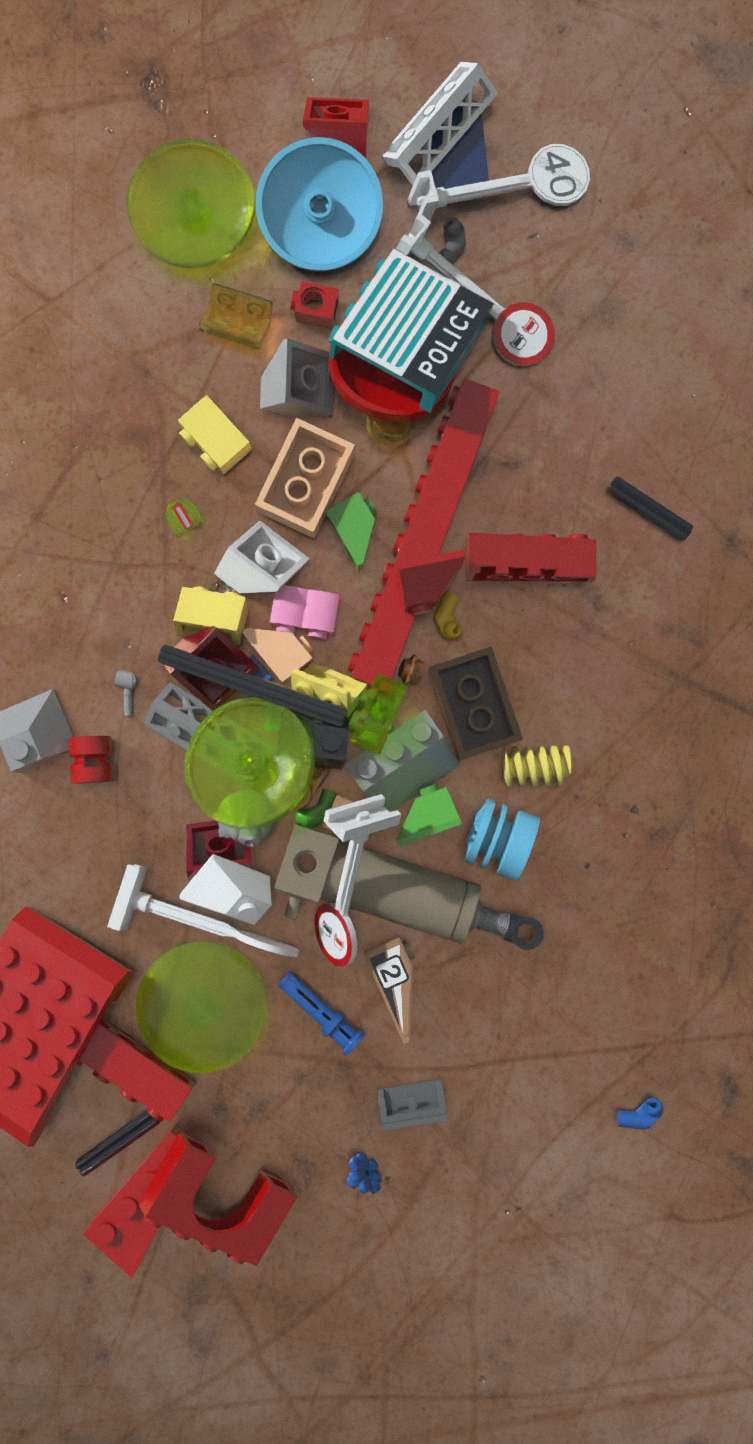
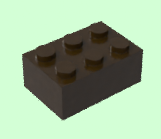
[428,646,523,761]

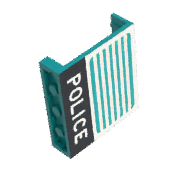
[328,249,494,413]

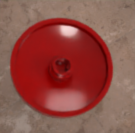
[328,321,456,422]

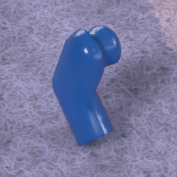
[617,1098,663,1130]

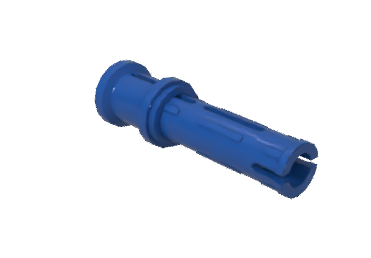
[278,971,365,1056]

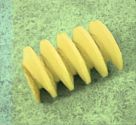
[503,745,571,787]

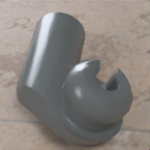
[439,217,466,263]

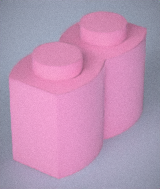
[270,585,340,640]

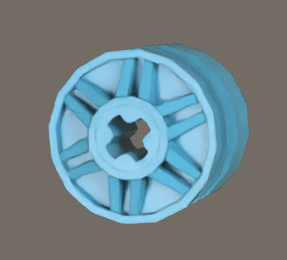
[464,798,540,881]

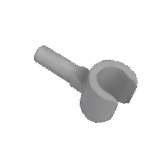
[114,670,136,716]

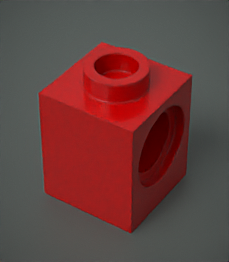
[290,281,339,329]

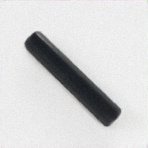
[607,476,693,541]
[75,1111,161,1176]

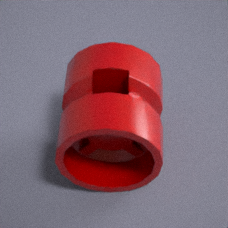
[69,736,113,784]

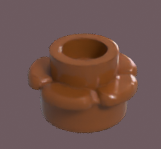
[398,655,424,686]

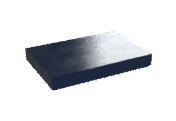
[418,106,490,203]

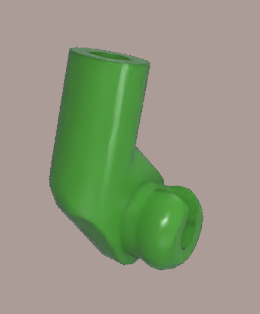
[295,788,338,828]

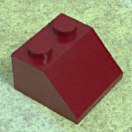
[186,820,257,882]

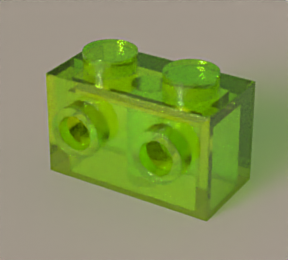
[348,673,408,755]

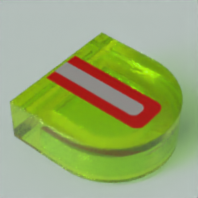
[166,498,205,538]

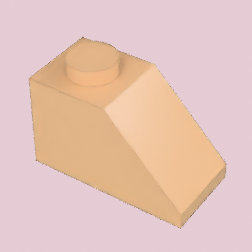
[242,628,314,685]

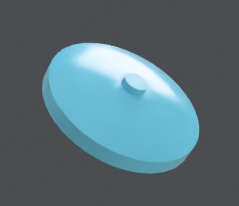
[256,137,383,272]

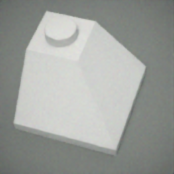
[214,521,310,593]
[180,854,272,925]

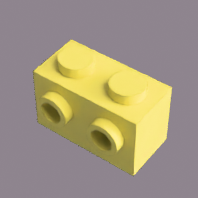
[178,395,252,475]
[173,587,248,646]

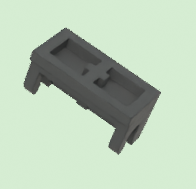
[377,1079,448,1131]

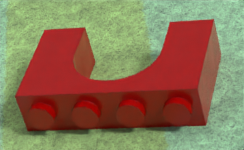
[138,1132,297,1266]

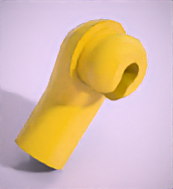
[434,591,462,639]

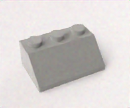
[345,710,461,812]

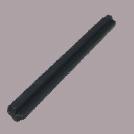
[158,645,347,727]

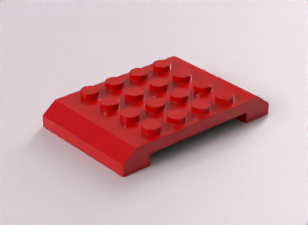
[0,906,133,1147]

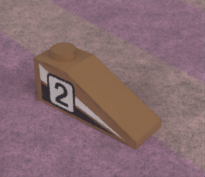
[364,935,416,1045]

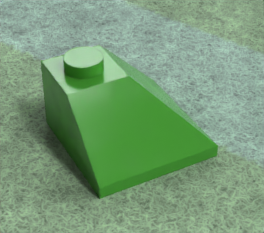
[396,784,462,847]

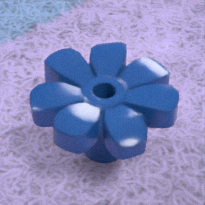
[347,1153,382,1194]

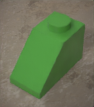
[326,492,377,571]

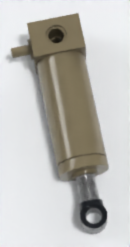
[274,824,544,950]

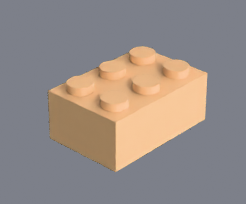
[255,418,356,539]

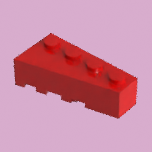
[465,533,596,583]
[83,1124,190,1278]

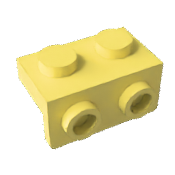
[291,662,368,718]

